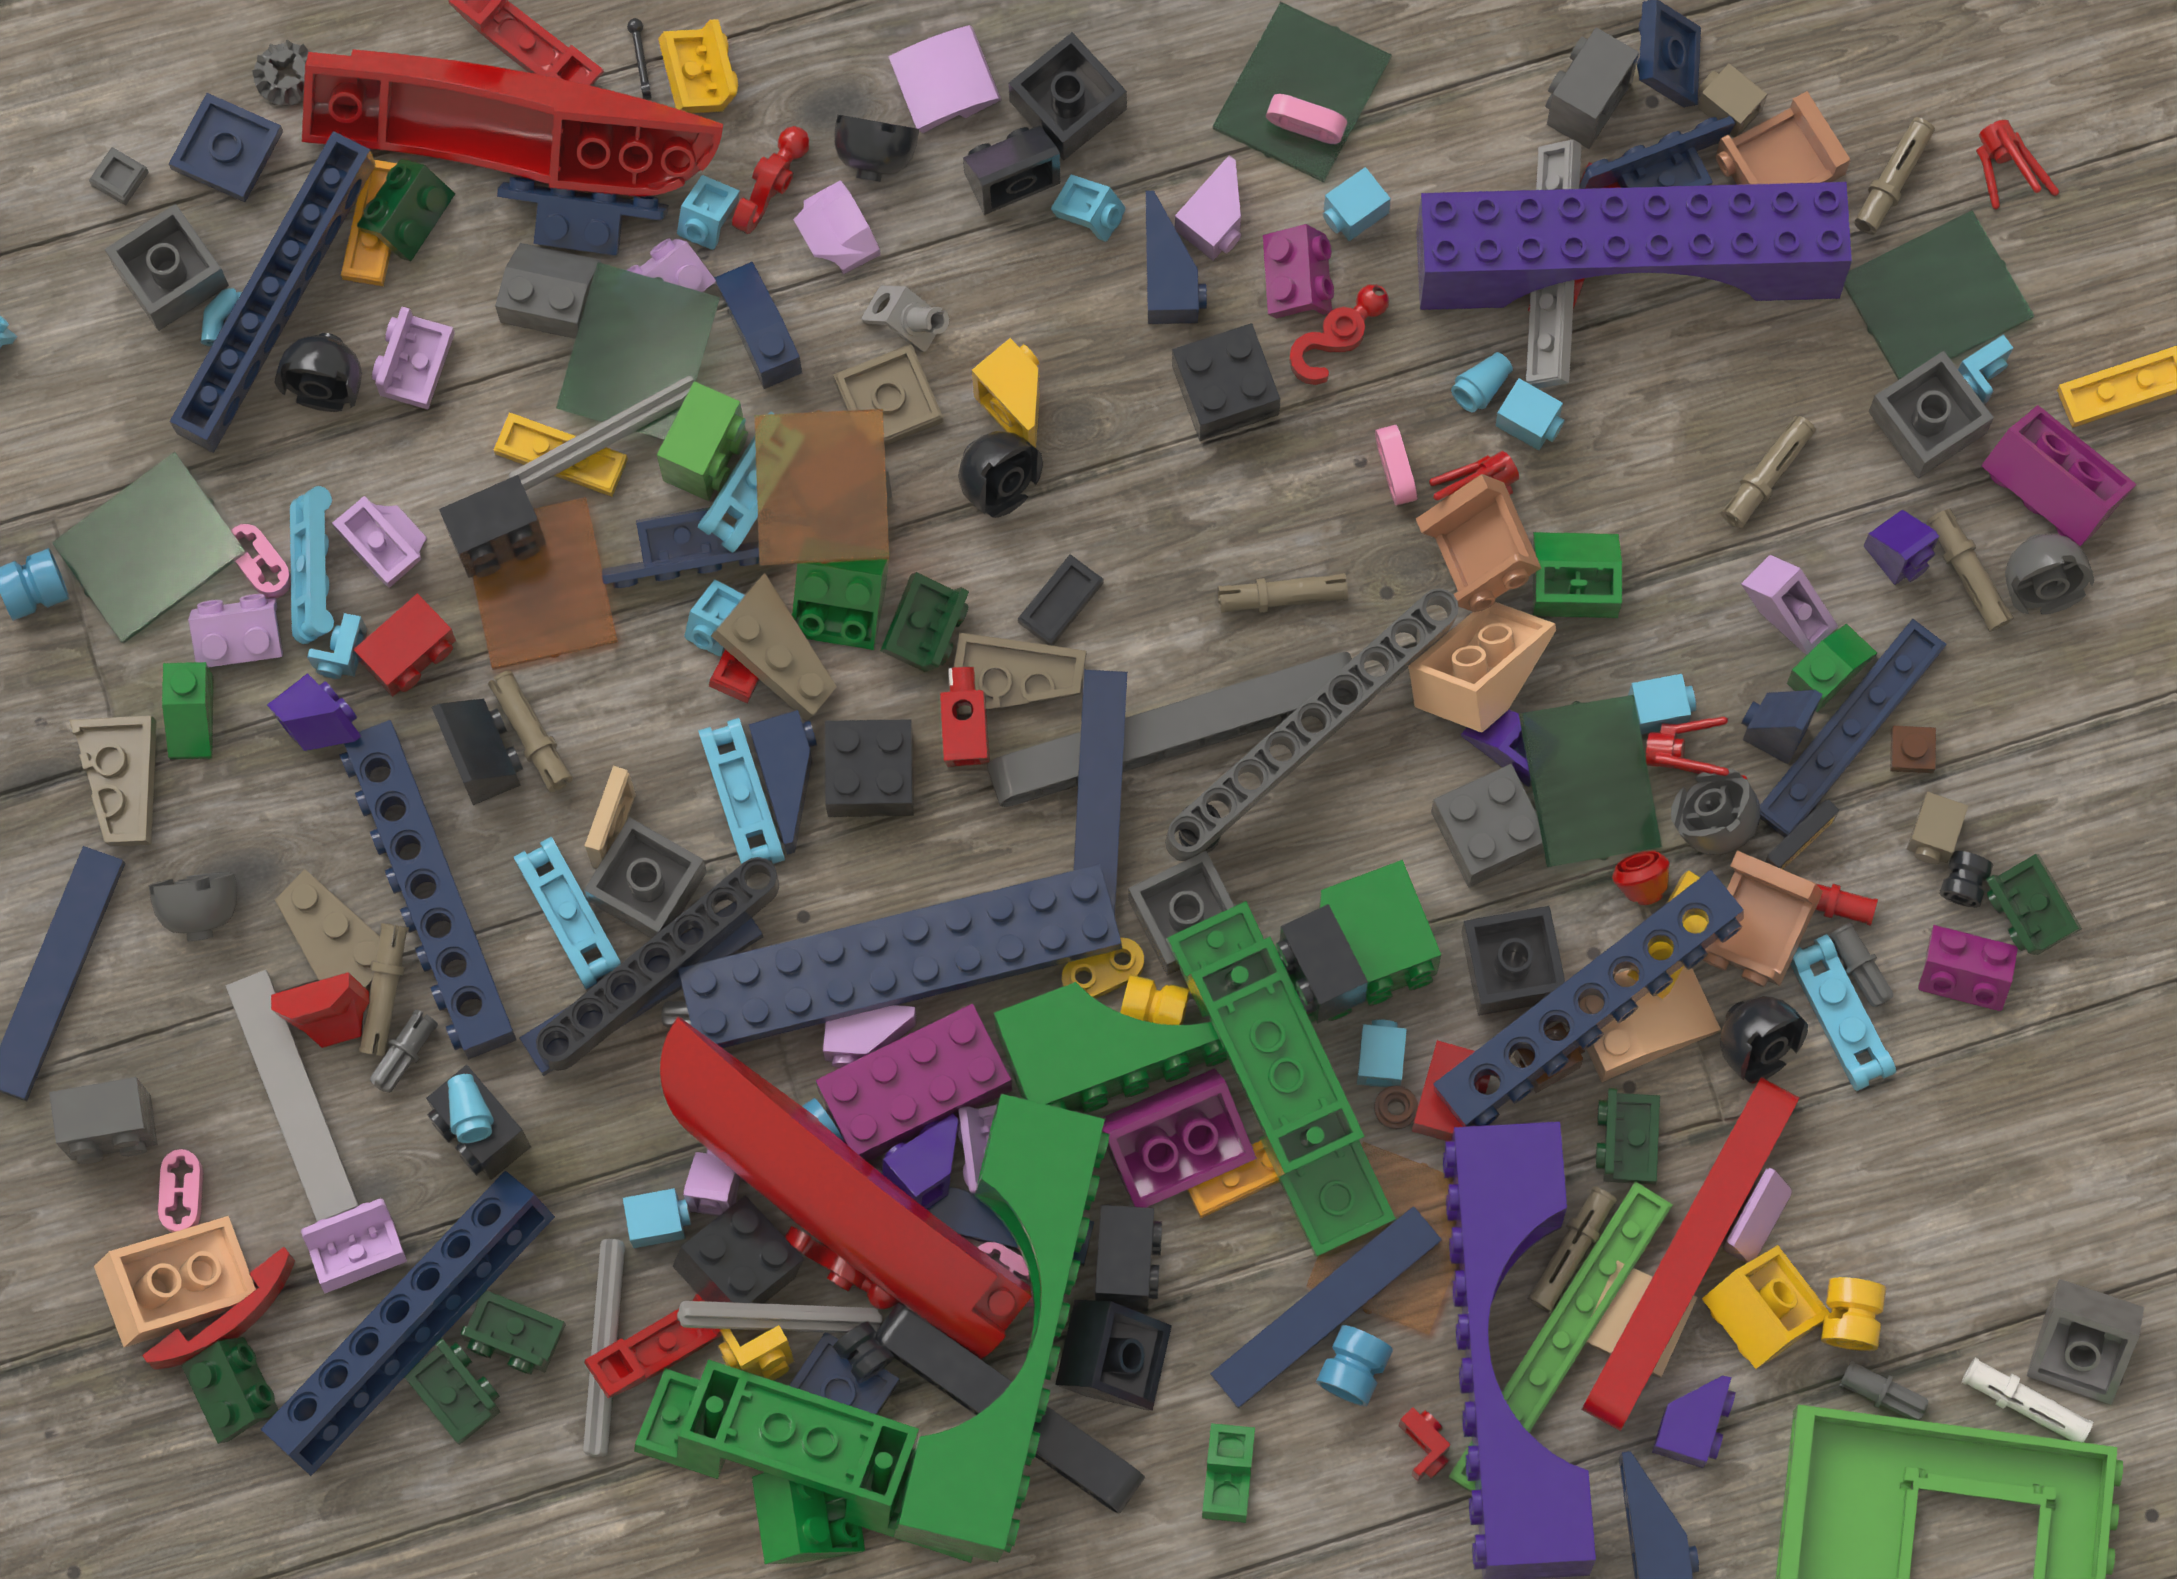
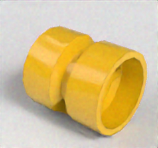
[1120,975,1190,1025]
[1821,1277,1886,1351]

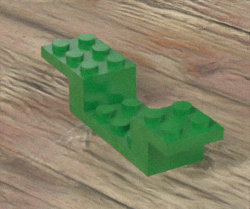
[1166,901,1396,1257]
[634,1359,973,1563]

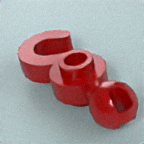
[732,126,809,234]
[1289,284,1389,385]
[785,1226,899,1309]

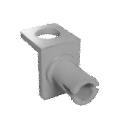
[861,285,949,352]

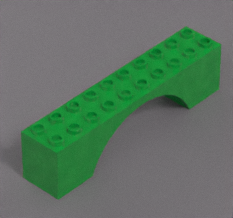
[994,859,1441,1113]
[893,1094,1110,1563]

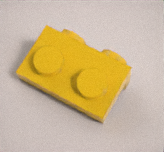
[658,19,738,113]
[718,1325,795,1380]

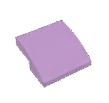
[888,25,1001,133]

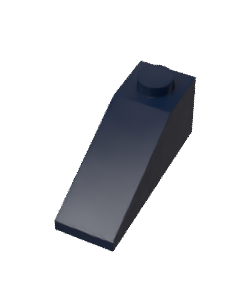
[1146,191,1207,324]
[714,261,802,389]
[1741,690,1823,764]
[748,710,817,855]
[1618,1451,1699,1579]

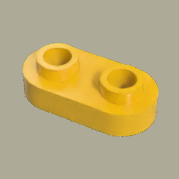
[1062,938,1144,999]

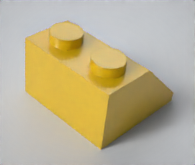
[972,338,1040,448]
[1702,1245,1830,1369]

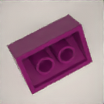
[1981,405,2137,546]
[1102,1068,1257,1208]

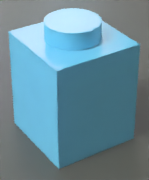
[1323,167,1391,241]
[1495,378,1565,450]
[1628,674,1696,735]
[1357,1020,1407,1087]
[623,1188,691,1248]

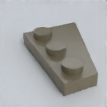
[711,573,837,721]
[954,632,1087,717]
[69,716,157,846]
[275,869,380,990]

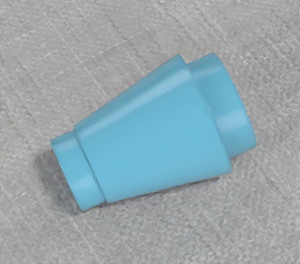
[1451,352,1513,412]
[447,1074,494,1143]

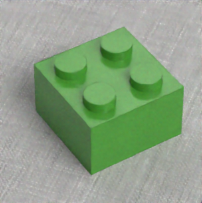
[657,381,748,501]

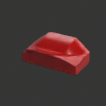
[271,972,369,1048]

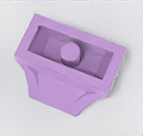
[793,180,880,274]
[332,496,427,588]

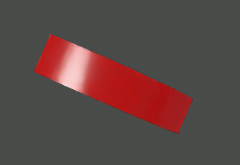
[448,0,604,86]
[142,1247,295,1369]
[584,1294,722,1398]

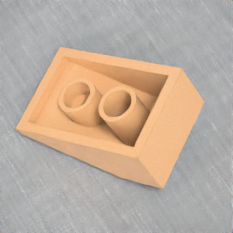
[1408,602,1556,733]
[1579,966,1721,1082]
[94,1216,256,1347]

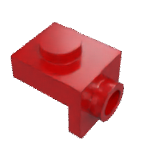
[1398,1407,1451,1481]

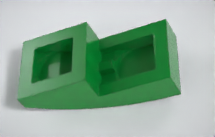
[1202,1423,1255,1523]

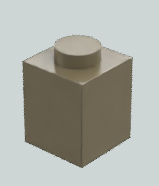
[1698,63,1767,137]
[1906,792,1969,864]

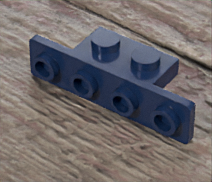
[1579,116,1736,189]
[497,177,669,256]
[602,507,772,588]

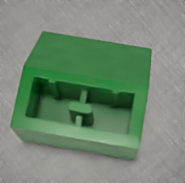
[1532,532,1622,618]
[792,538,890,650]
[752,1472,865,1564]

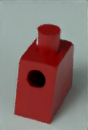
[940,667,990,767]

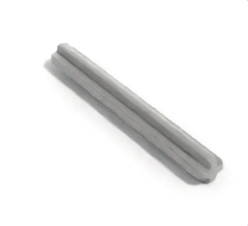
[509,376,696,491]
[583,1239,625,1457]
[677,1301,882,1333]

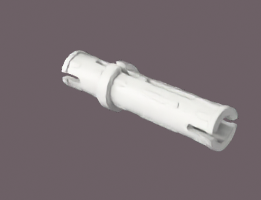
[1962,1357,2093,1443]

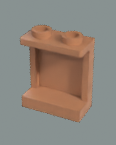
[1716,91,1851,185]
[1416,474,1541,612]
[1703,850,1823,987]

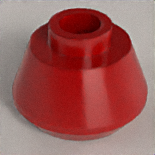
[1612,851,1670,905]

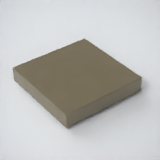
[833,344,944,449]

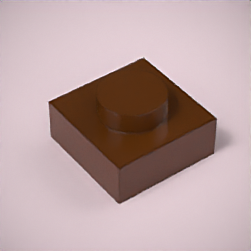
[1890,726,1936,773]

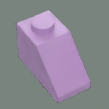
[1175,155,1241,260]
[1741,555,1838,654]
[823,1005,916,1068]
[683,1149,740,1216]

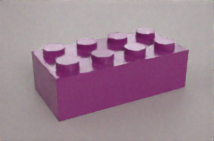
[815,1003,1012,1162]

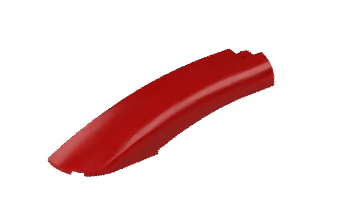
[302,49,723,196]
[660,1016,1032,1359]

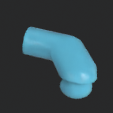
[201,288,242,346]

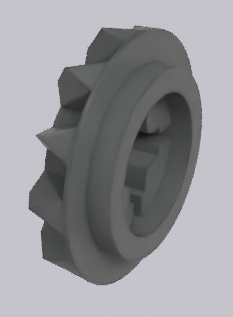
[252,40,310,106]

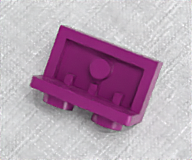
[1263,224,1334,319]
[1918,925,2018,1011]

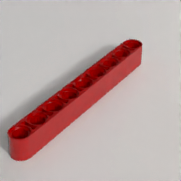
[1581,1077,1800,1431]

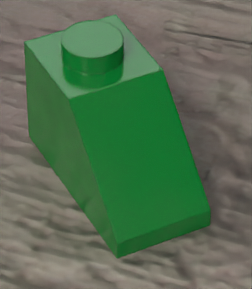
[1787,623,1878,713]
[162,662,214,760]

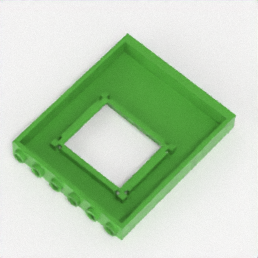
[1775,1404,2123,1579]

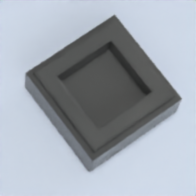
[89,147,149,206]

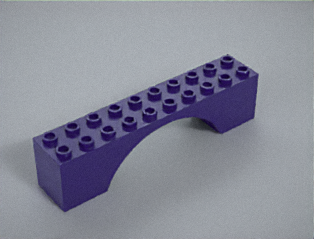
[1416,182,1852,310]
[1443,1121,1596,1579]

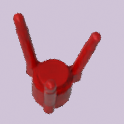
[1976,119,2059,209]
[1429,451,1519,501]
[1646,717,1748,780]

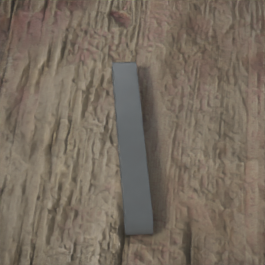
[1165,588,1459,861]
[987,652,1354,807]

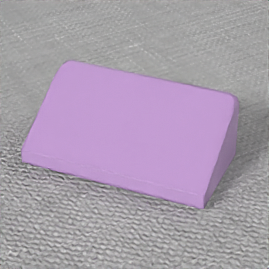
[1723,1167,1792,1263]

